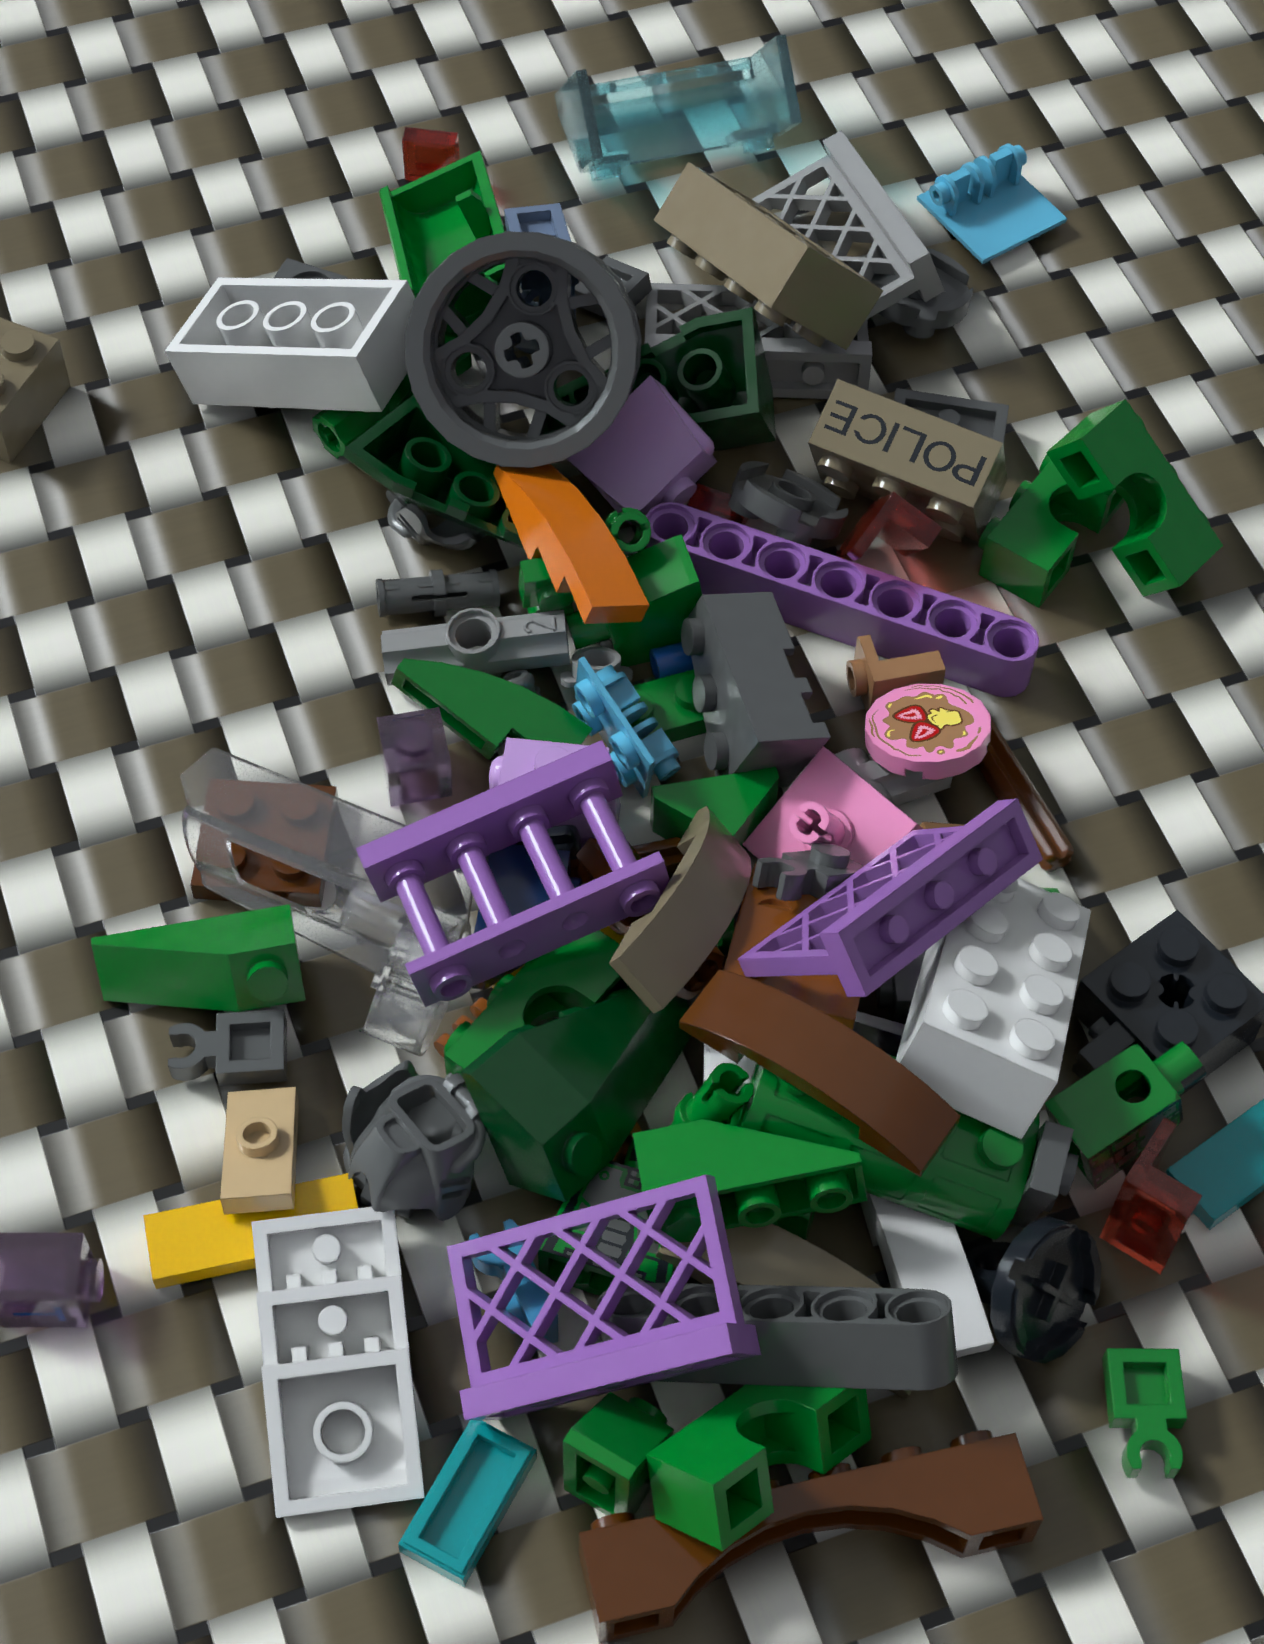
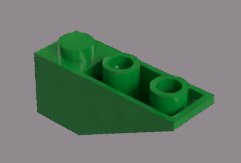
[633,1119,867,1244]

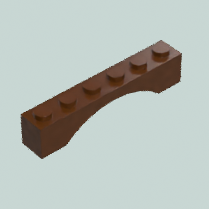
[579,1430,1044,1643]

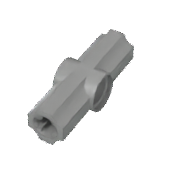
[381,608,570,686]

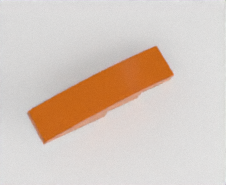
[493,464,649,624]

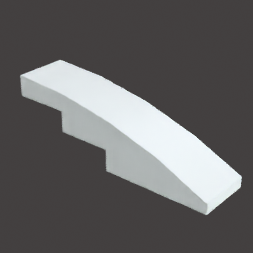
[860,1193,994,1357]

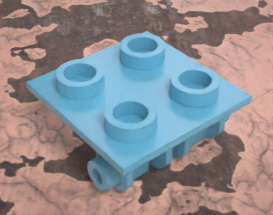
[917,144,1067,264]
[572,656,681,798]

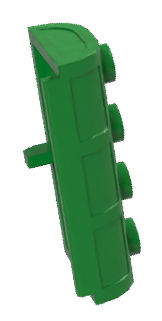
[379,151,505,333]
[737,1054,1040,1240]

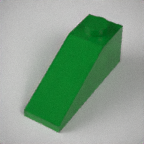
[91,904,306,1012]

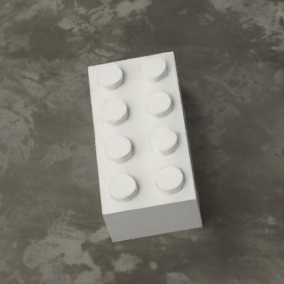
[165,278,415,412]
[896,878,1091,1139]

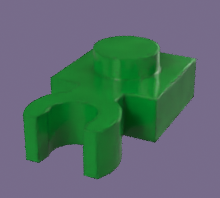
[518,557,574,615]
[1102,1348,1187,1479]

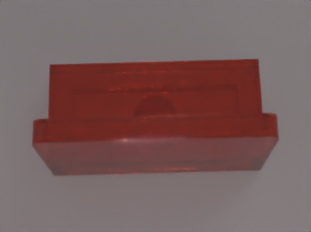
[834,492,942,562]
[1100,1117,1202,1274]

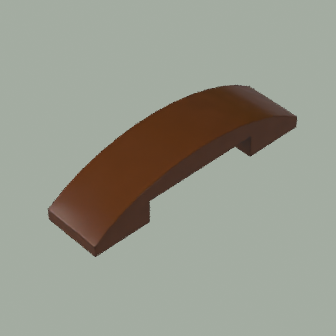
[679,969,960,1177]

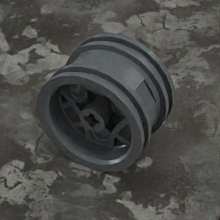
[405,231,641,468]

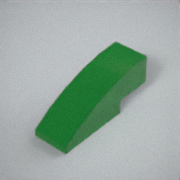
[391,658,593,760]

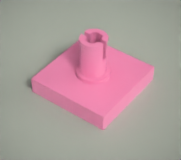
[743,746,923,866]

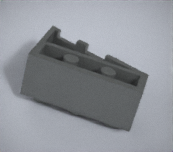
[681,592,831,788]

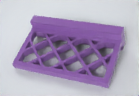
[738,798,1043,997]
[447,1174,761,1420]

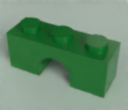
[1046,399,1223,597]
[978,445,1125,608]
[444,930,629,1075]
[646,1385,872,1551]

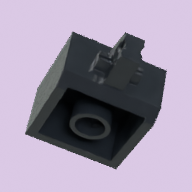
[1071,910,1264,1097]

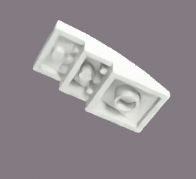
[251,1207,425,1518]

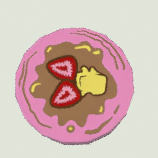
[865,684,991,780]

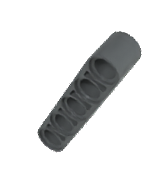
[596,1283,959,1391]

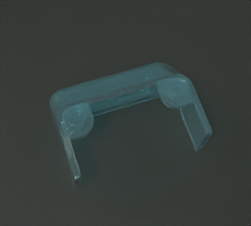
[554,34,802,181]

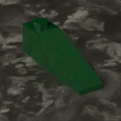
[543,307,776,451]
[343,395,524,549]
[461,986,692,1202]

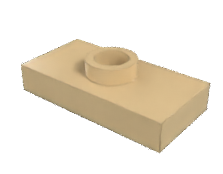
[220,1087,299,1214]

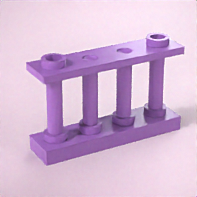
[355,740,670,1007]

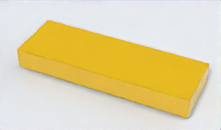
[143,1173,358,1289]

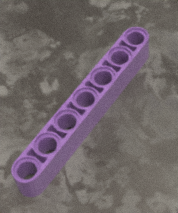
[645,502,1039,697]

